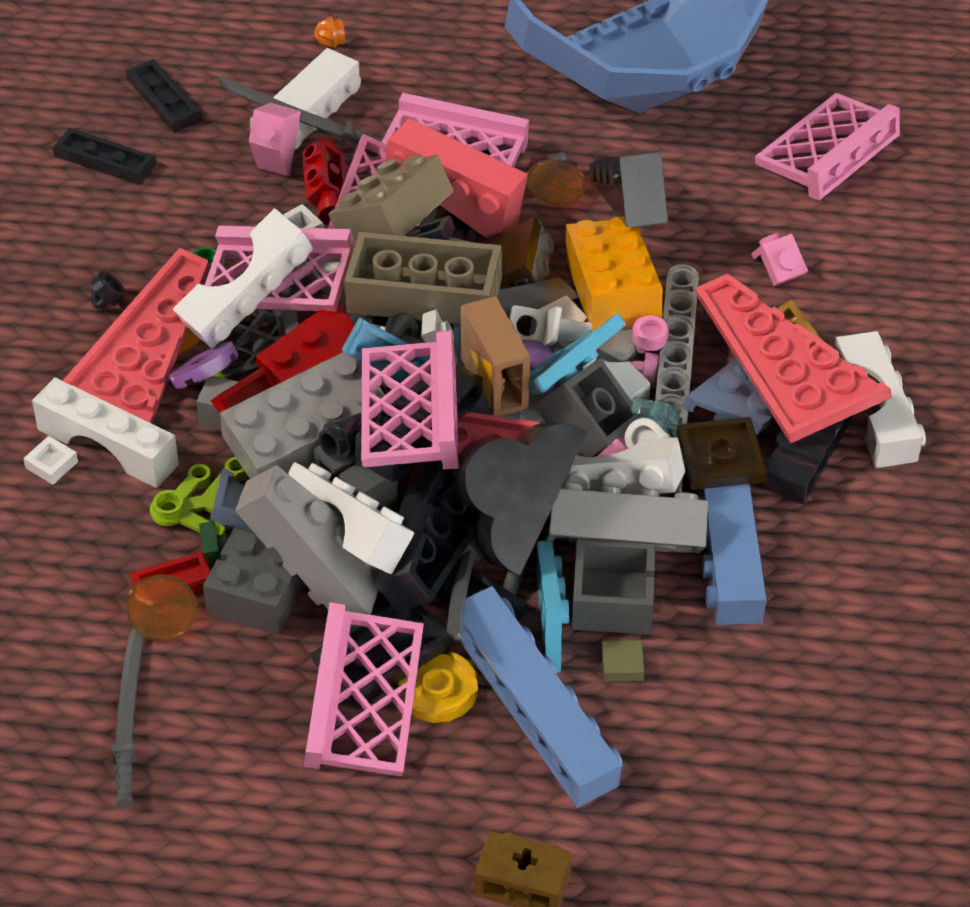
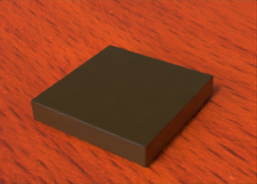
[480,217,542,288]
[676,417,767,490]

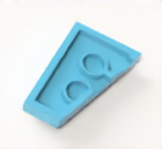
[536,541,569,672]

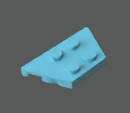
[529,313,626,396]

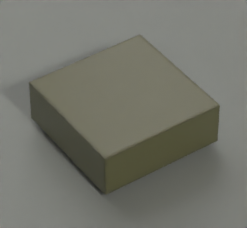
[601,640,644,682]

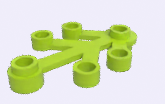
[150,457,253,535]

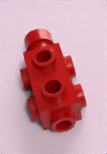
[302,138,350,226]

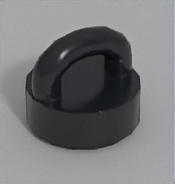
[91,271,125,309]

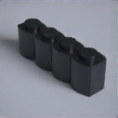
[354,363,483,482]
[761,414,856,504]

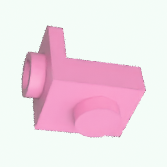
[751,233,808,286]

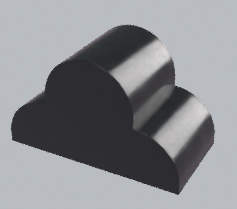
[452,423,588,575]

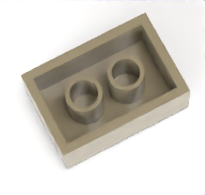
[328,154,454,241]

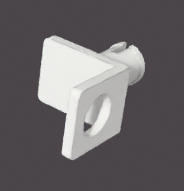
[509,305,592,347]

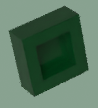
[199,521,228,570]

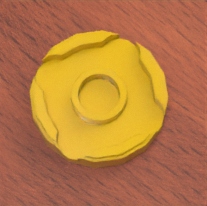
[398,652,478,723]

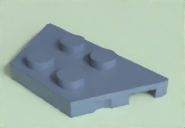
[681,359,775,435]

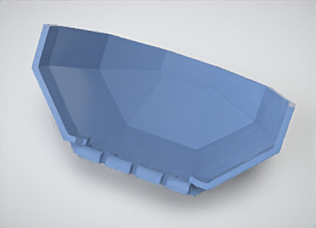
[504,0,768,114]

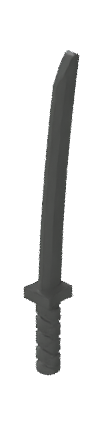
[218,75,383,146]
[447,531,482,640]
[111,620,147,809]

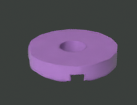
[169,342,239,389]

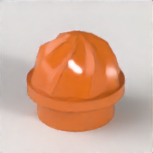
[314,16,345,49]

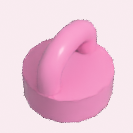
[632,315,669,354]
[630,352,660,389]

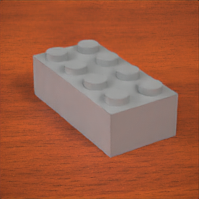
[220,352,385,479]

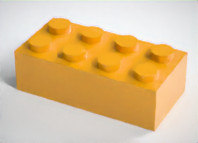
[566,217,663,331]

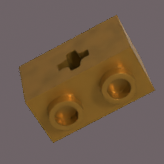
[474,831,572,907]

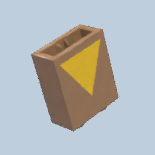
[461,296,530,417]

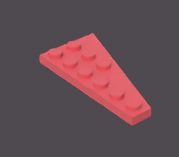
[63,248,210,424]
[696,274,892,443]

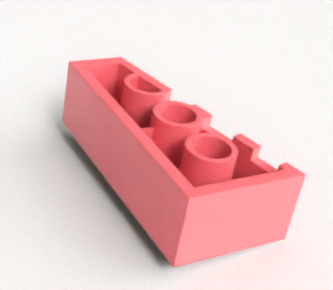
[385,118,528,238]

